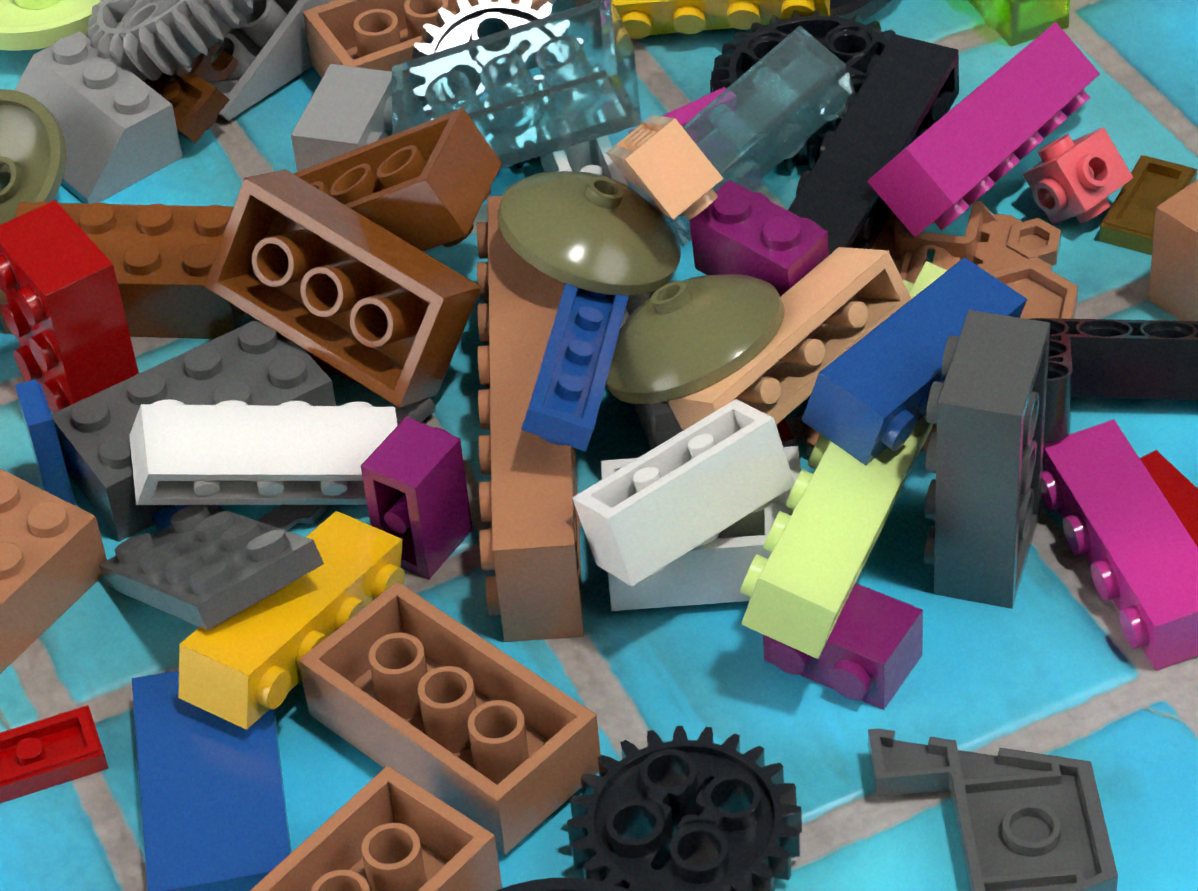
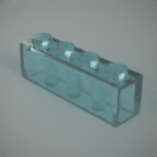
[626,26,855,247]

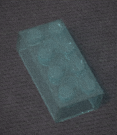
[392,0,641,169]

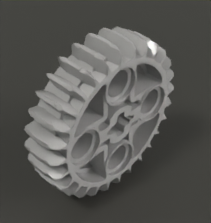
[87,0,258,82]

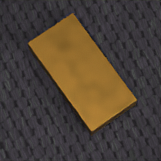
[1099,155,1197,255]

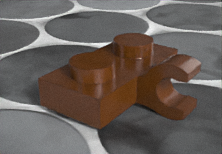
[144,42,238,144]

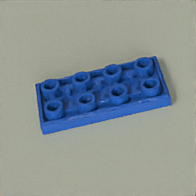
[132,670,292,891]

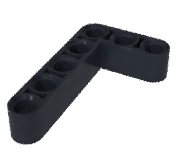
[1029,318,1198,442]

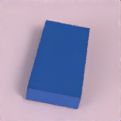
[15,379,76,505]

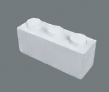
[572,399,795,587]

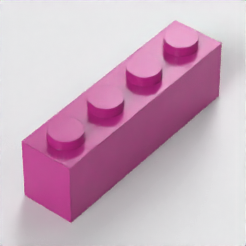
[1041,419,1198,671]

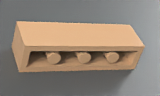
[606,115,724,220]
[667,247,912,431]

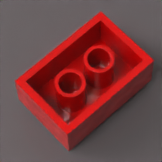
[0,200,139,413]

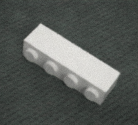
[129,400,398,505]

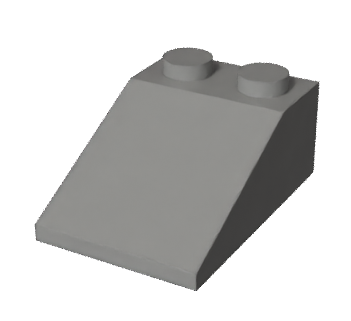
[181,0,334,121]

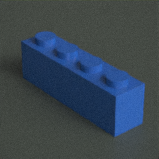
[802,257,1028,465]

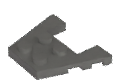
[868,728,1118,891]

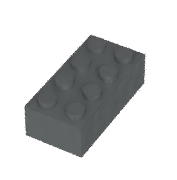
[924,310,1050,609]
[52,319,336,542]

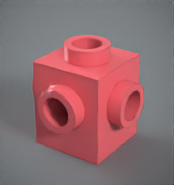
[1023,127,1133,225]

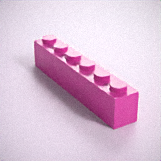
[867,22,1100,237]

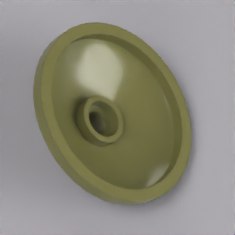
[0,89,66,225]
[497,171,681,296]
[606,274,785,404]

